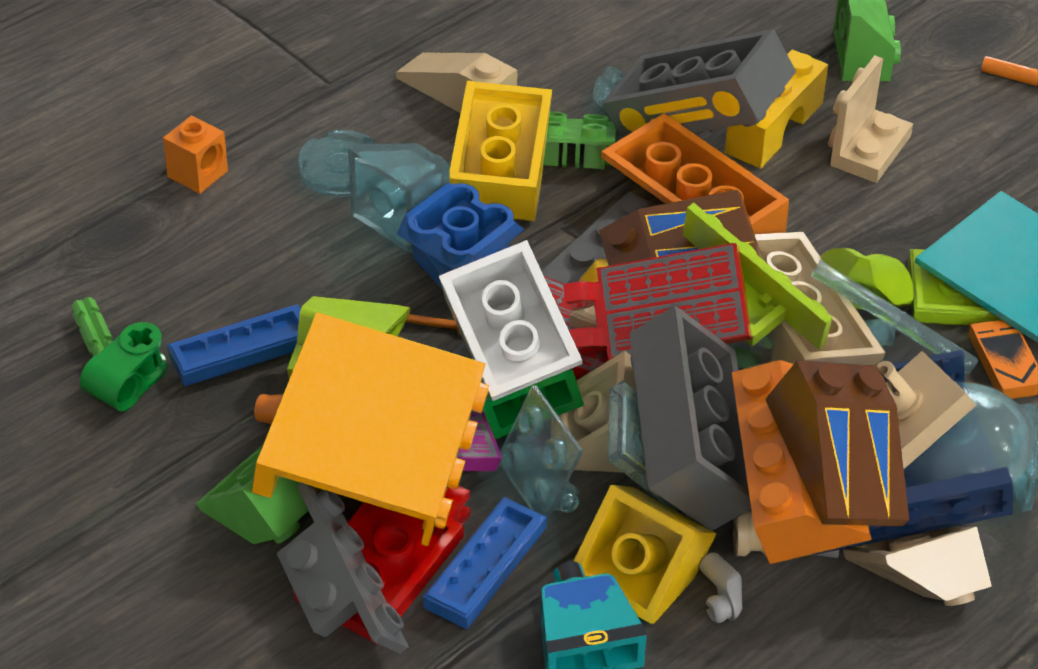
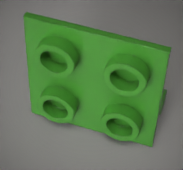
[543,111,616,170]

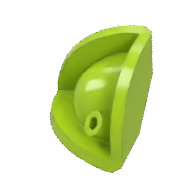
[820,248,914,312]

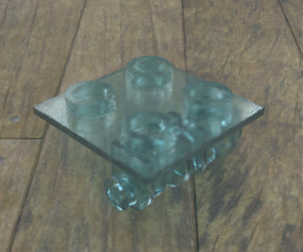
[500,385,583,524]

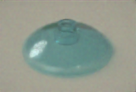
[904,381,1033,487]

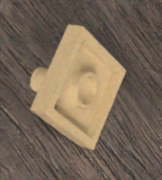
[875,351,977,469]

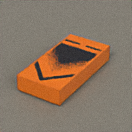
[968,320,1038,401]

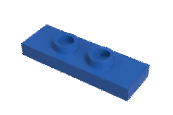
[167,304,301,387]
[423,497,547,629]

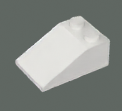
[439,240,583,401]

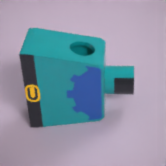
[540,561,647,669]

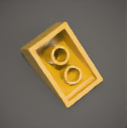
[448,81,552,221]

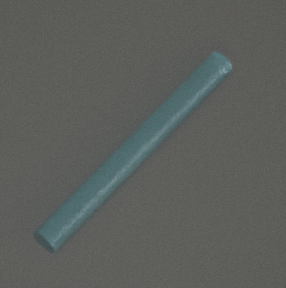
[810,260,978,374]

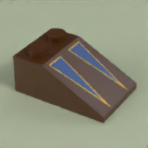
[599,190,762,266]
[765,360,909,526]

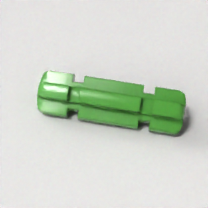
[71,297,112,357]

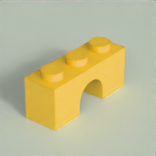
[724,49,828,169]

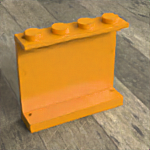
[252,312,490,546]

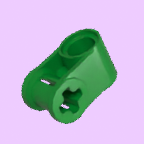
[80,322,168,412]

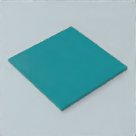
[914,191,1038,343]

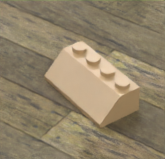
[753,232,885,365]

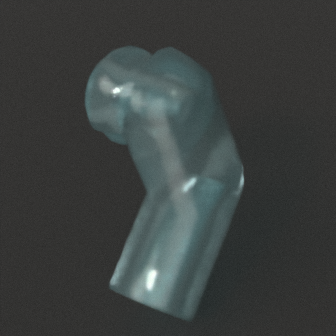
[593,66,624,111]

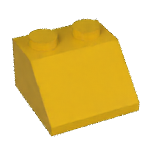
[574,485,717,624]

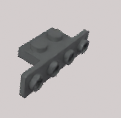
[277,483,409,654]

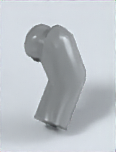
[700,553,743,623]

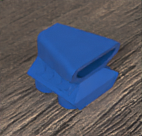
[397,182,524,291]

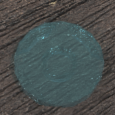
[298,130,384,197]

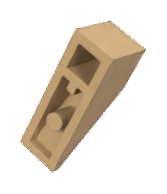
[396,53,517,113]

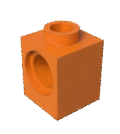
[163,115,228,194]

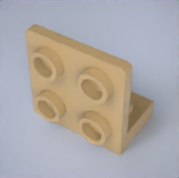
[828,56,913,183]

